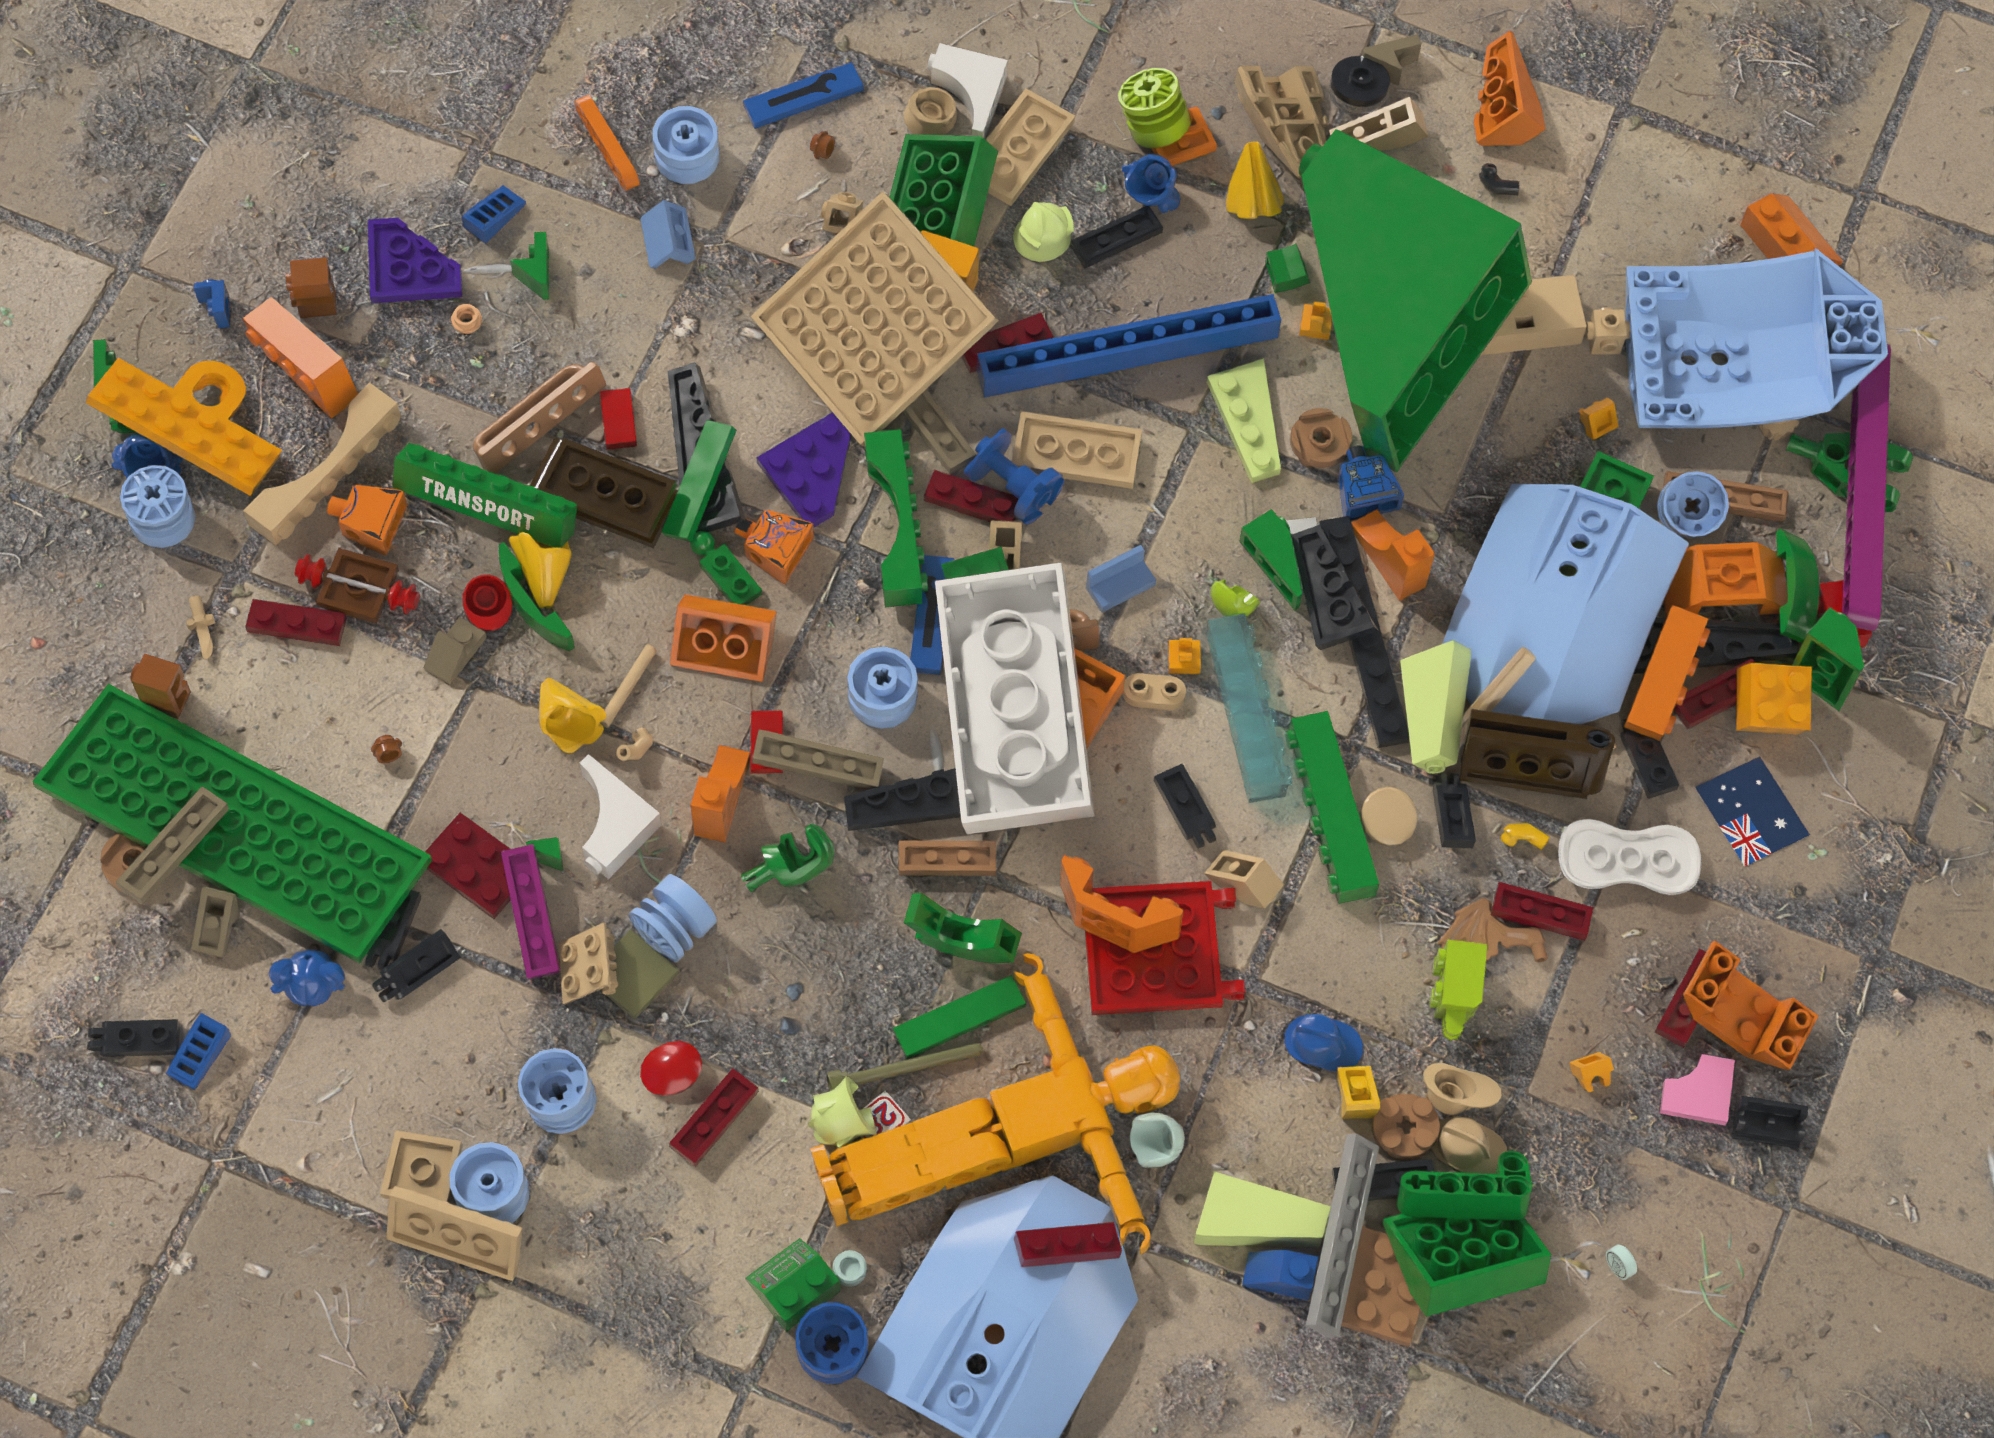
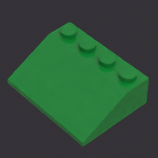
[889,134,998,246]
[1383,1213,1552,1317]

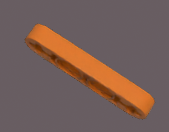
[574,94,640,191]

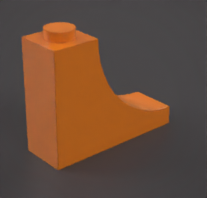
[1351,509,1435,601]
[690,745,751,843]

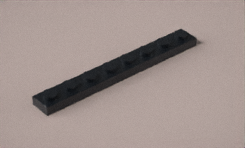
[1318,516,1410,748]

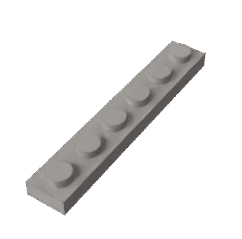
[1306,1133,1379,1338]

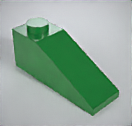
[1239,509,1302,611]

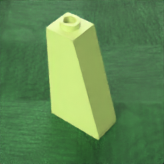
[1400,640,1471,774]
[1194,1171,1331,1247]

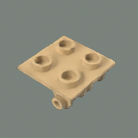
[558,922,618,1005]

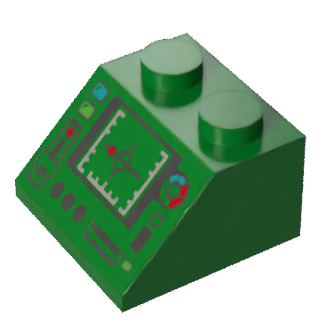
[745,1238,840,1332]

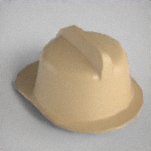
[1423,1063,1502,1115]
[1431,1116,1507,1174]

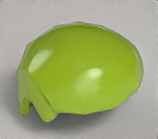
[1210,579,1261,620]

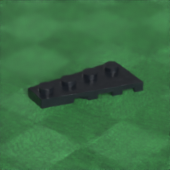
[1291,525,1378,650]

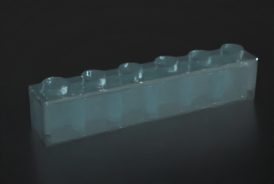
[1206,613,1292,803]

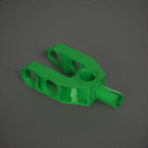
[1785,432,1913,512]

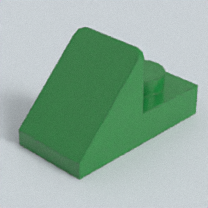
[510,232,549,300]

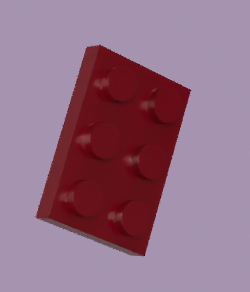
[425,812,511,919]

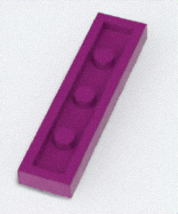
[501,844,561,980]

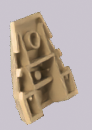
[1234,65,1329,177]

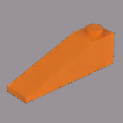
[1474,31,1546,146]

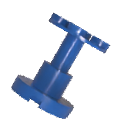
[964,428,1064,525]

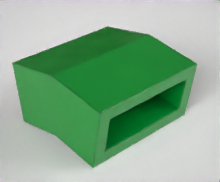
[1265,244,1310,293]

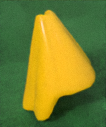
[1226,141,1284,219]
[508,532,572,609]
[539,677,606,753]

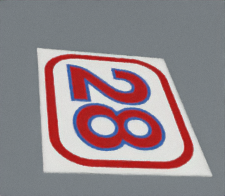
[861,1091,911,1139]

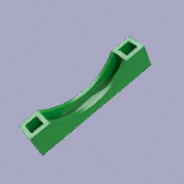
[864,429,928,607]

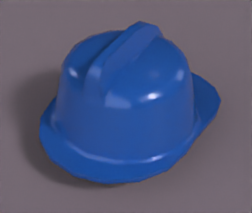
[1285,1014,1363,1072]

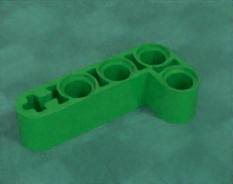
[1397,1151,1532,1220]

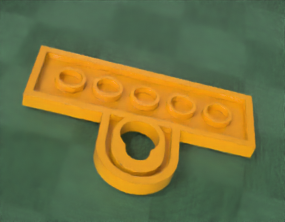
[86,357,282,496]

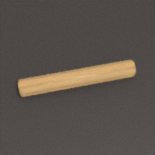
[1459,647,1536,748]

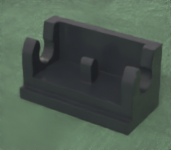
[1732,1096,1808,1149]

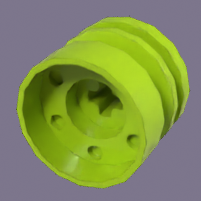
[1118,68,1191,148]

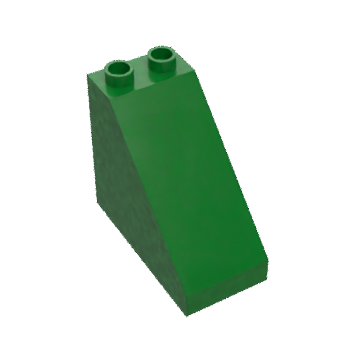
[1299,129,1532,473]

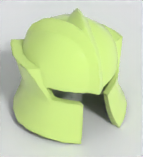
[1013,202,1074,262]
[808,1076,877,1148]

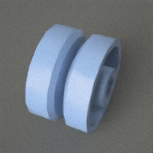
[653,106,719,184]
[847,647,918,729]
[449,1142,529,1223]

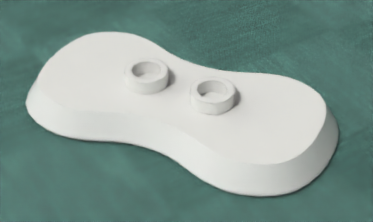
[1558,819,1701,895]

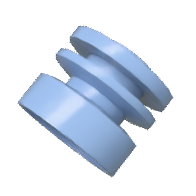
[120,465,196,548]
[1657,471,1729,539]
[628,874,717,962]
[518,1048,597,1134]

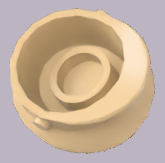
[904,87,957,135]
[1361,787,1417,846]

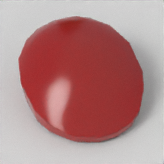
[462,574,513,631]
[640,1041,702,1096]

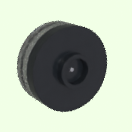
[1328,56,1390,116]

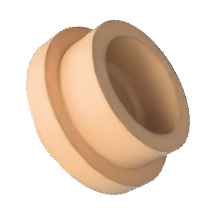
[451,304,482,334]

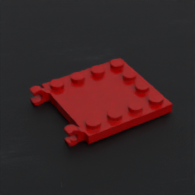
[1085,881,1245,1015]

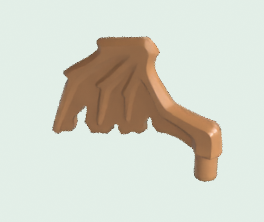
[1438,898,1548,963]

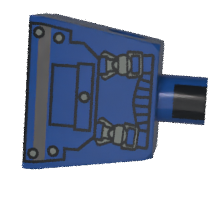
[1338,445,1404,521]

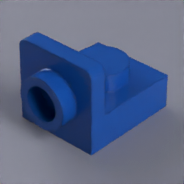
[194,279,230,328]

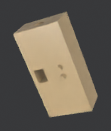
[1481,275,1587,355]

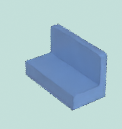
[641,200,696,269]
[1086,545,1156,613]

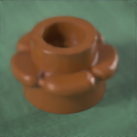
[810,131,835,159]
[371,735,402,764]

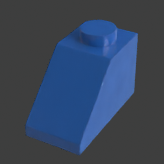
[1242,1250,1318,1300]

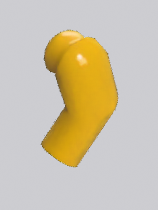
[1501,823,1550,850]

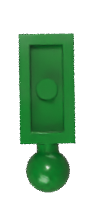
[690,531,762,605]

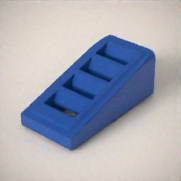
[462,185,526,244]
[166,1013,232,1090]

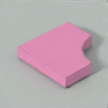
[1660,1054,1735,1126]

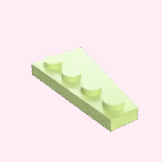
[1206,358,1281,483]

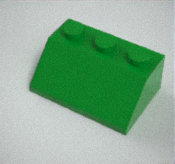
[1792,607,1864,711]

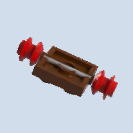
[295,548,420,624]

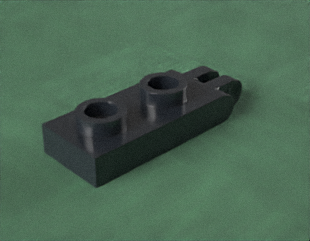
[1620,718,1679,799]
[1153,763,1216,849]
[1433,772,1476,848]
[365,890,421,970]
[372,929,461,1002]
[87,1019,180,1057]

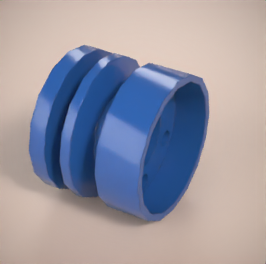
[796,1302,868,1384]

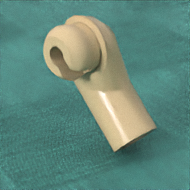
[617,727,653,761]

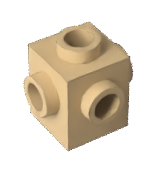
[821,192,864,236]
[1585,307,1630,355]

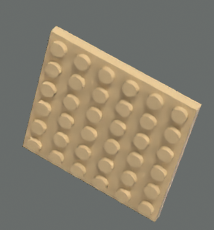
[751,191,999,447]

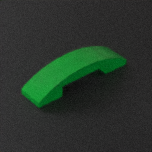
[1776,529,1819,644]
[499,542,575,651]

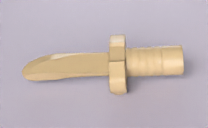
[186,595,215,660]

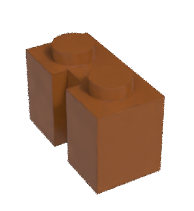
[285,257,337,318]
[130,653,191,719]

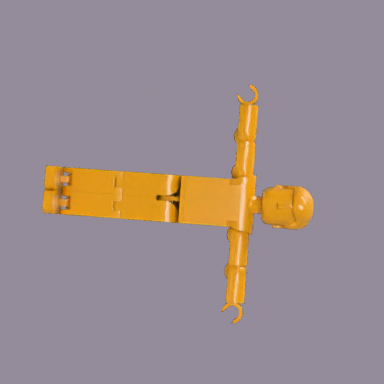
[810,953,1181,1255]

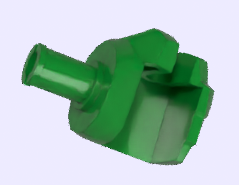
[741,824,835,892]

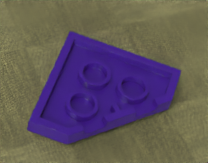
[368,218,463,304]
[756,412,851,528]

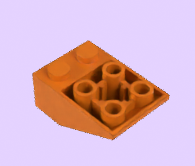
[1074,648,1126,749]

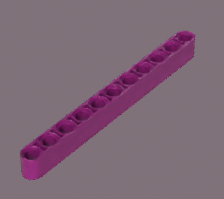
[1842,344,1891,631]

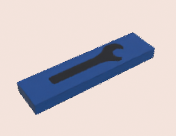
[743,62,863,129]
[910,555,954,675]

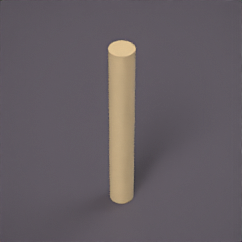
[600,644,657,728]

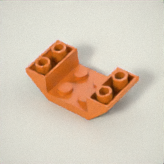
[1663,542,1788,616]
[1060,855,1183,953]
[1683,941,1818,1070]

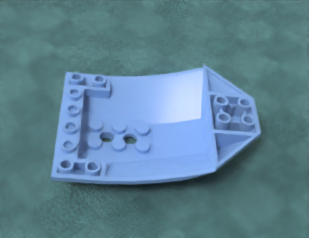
[1625,248,1888,428]
[1443,484,1689,725]
[857,1175,1138,1438]

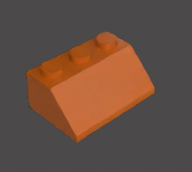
[1740,193,1843,266]
[670,594,777,682]

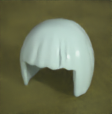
[1130,1112,1185,1168]

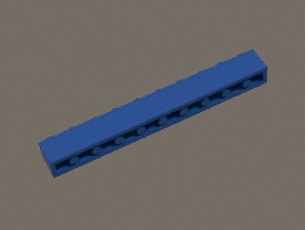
[977,294,1281,398]

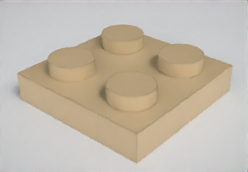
[380,1130,463,1203]

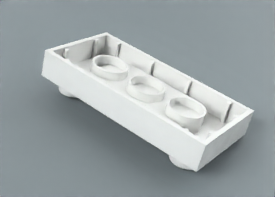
[935,563,1095,834]

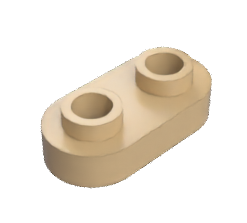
[1123,673,1186,710]

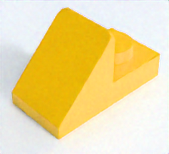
[1337,1066,1380,1119]

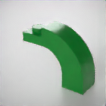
[904,893,1022,963]

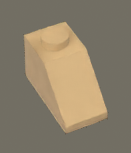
[1204,850,1284,909]

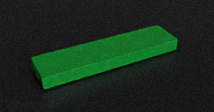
[661,420,737,543]
[893,975,1026,1060]

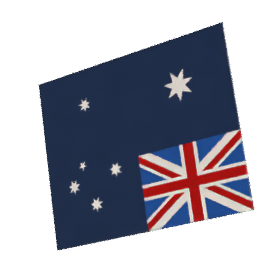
[1695,756,1810,867]

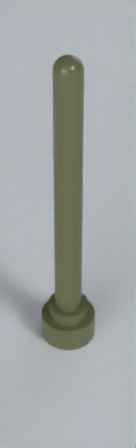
[826,1043,983,1091]

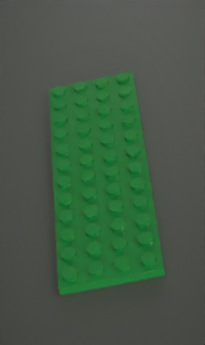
[32,684,432,964]

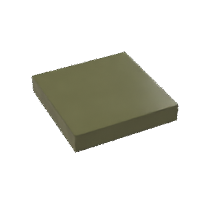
[600,929,679,1020]

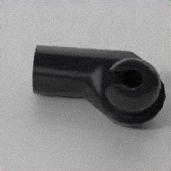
[1479,163,1519,196]

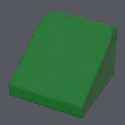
[526,837,564,871]

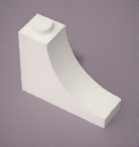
[927,43,1007,140]
[580,754,661,879]

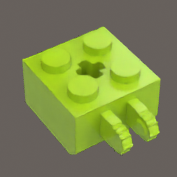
[1429,939,1487,1042]

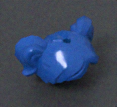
[1122,154,1181,213]
[111,433,183,478]
[269,950,345,1006]

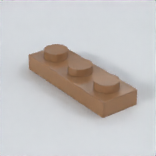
[899,841,996,876]

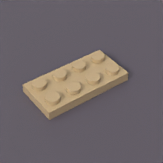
[986,88,1075,206]
[1012,411,1142,489]
[386,1186,522,1281]

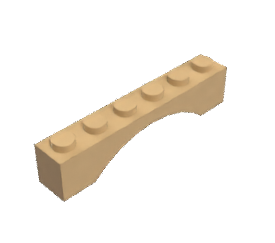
[243,382,401,546]

